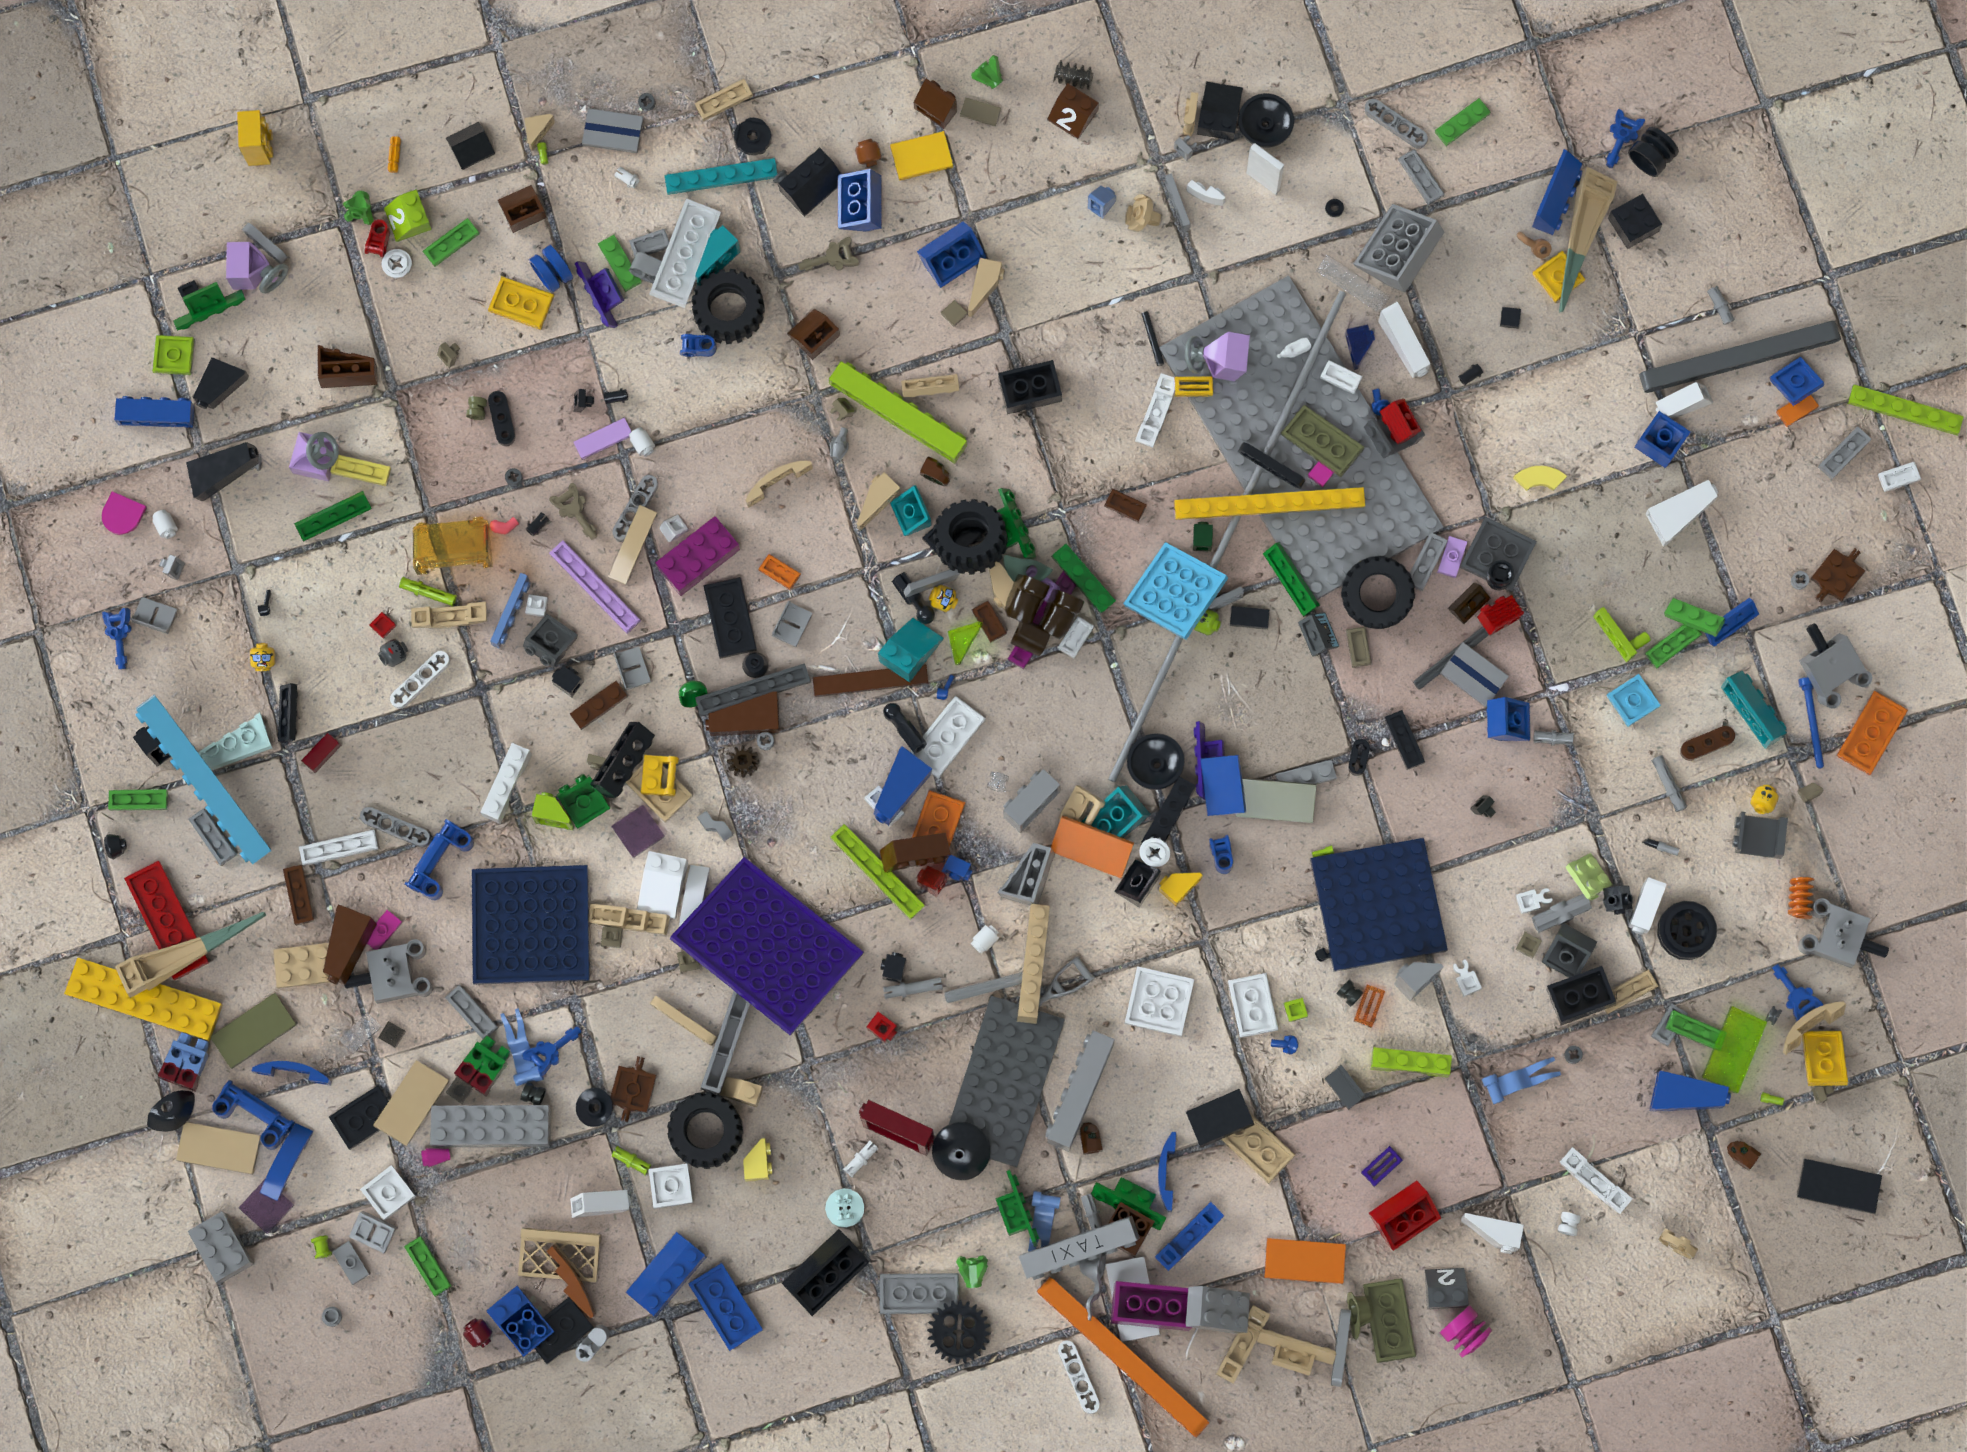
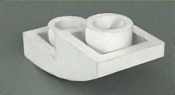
[1187,180,1225,206]

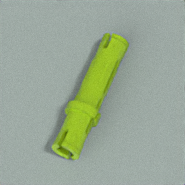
[399,576,457,607]

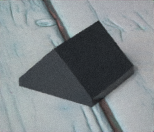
[446,122,495,170]
[1114,860,1161,908]

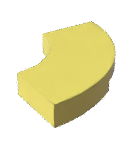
[1513,466,1567,491]

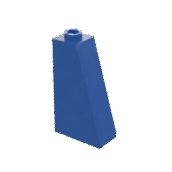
[874,746,932,826]
[1649,1070,1731,1112]

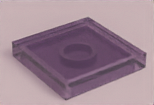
[611,805,665,858]
[239,1179,294,1234]

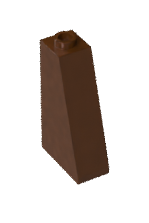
[705,691,780,736]
[323,904,377,985]

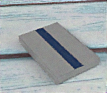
[582,108,644,153]
[1440,642,1509,707]

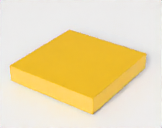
[1532,251,1586,303]

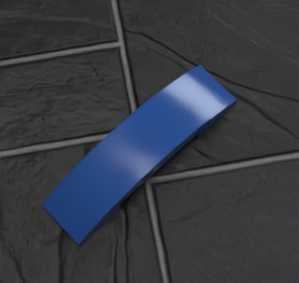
[251,1061,332,1086]
[260,1123,313,1201]
[1158,1132,1176,1212]
[1155,1202,1224,1271]

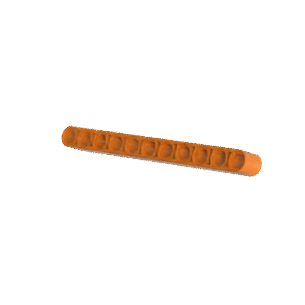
[1037,1277,1209,1438]

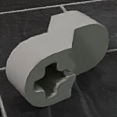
[697,811,733,842]
[576,1325,610,1362]

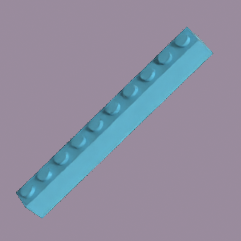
[135,694,271,865]

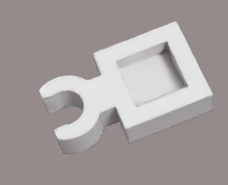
[1516,888,1552,914]
[1453,960,1482,997]

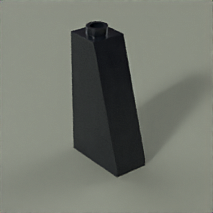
[186,442,259,501]

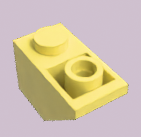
[743,1138,772,1182]

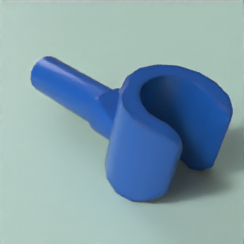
[937,675,954,700]

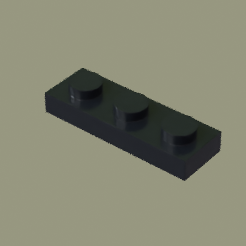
[278,683,298,743]
[1384,710,1425,770]

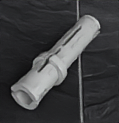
[1651,755,1687,812]
[883,977,943,999]

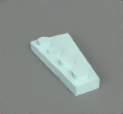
[198,712,272,770]

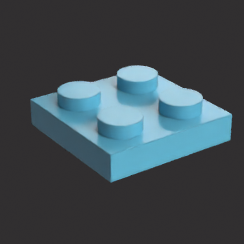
[1606,674,1661,727]

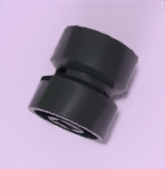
[1486,560,1514,591]

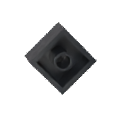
[1608,194,1662,249]

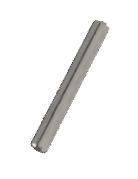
[945,972,1023,1003]

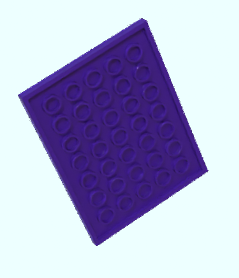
[670,857,864,1036]

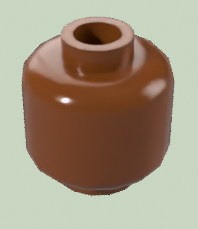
[855,139,882,168]

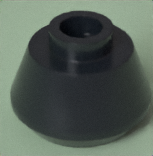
[742,652,768,678]
[104,834,127,860]

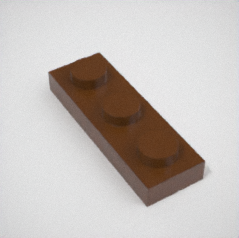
[570,681,628,730]
[283,864,315,926]

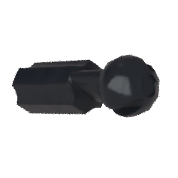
[891,572,935,624]
[883,703,927,754]

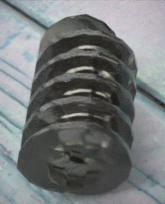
[1053,60,1094,90]

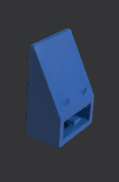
[486,1285,554,1357]

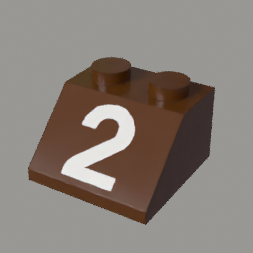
[1047,83,1099,139]

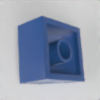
[1634,411,1690,468]
[1487,697,1530,741]

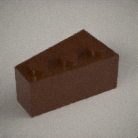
[318,345,378,388]
[880,833,951,873]

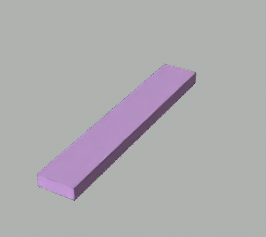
[549,540,641,634]

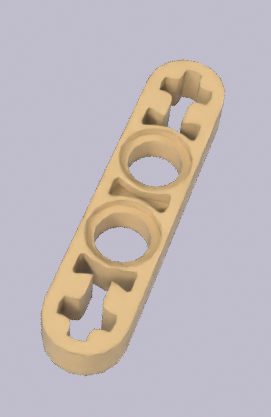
[650,996,717,1046]

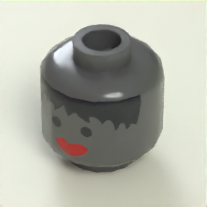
[378,639,408,667]

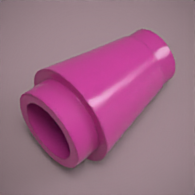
[421,1148,450,1168]

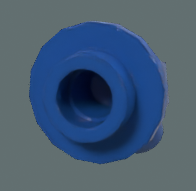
[1372,389,1390,415]
[1271,1035,1298,1055]

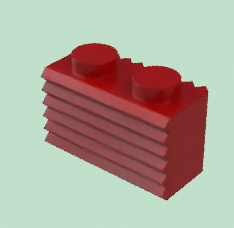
[1379,398,1422,445]
[1477,595,1524,636]

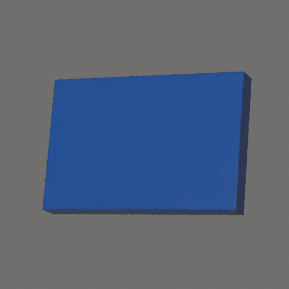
[1200,755,1246,816]

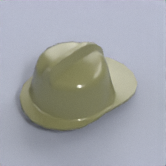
[1347,1292,1374,1340]

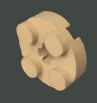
[1658,1229,1698,1259]

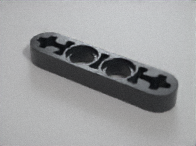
[1238,442,1305,489]

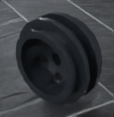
[1657,901,1717,960]

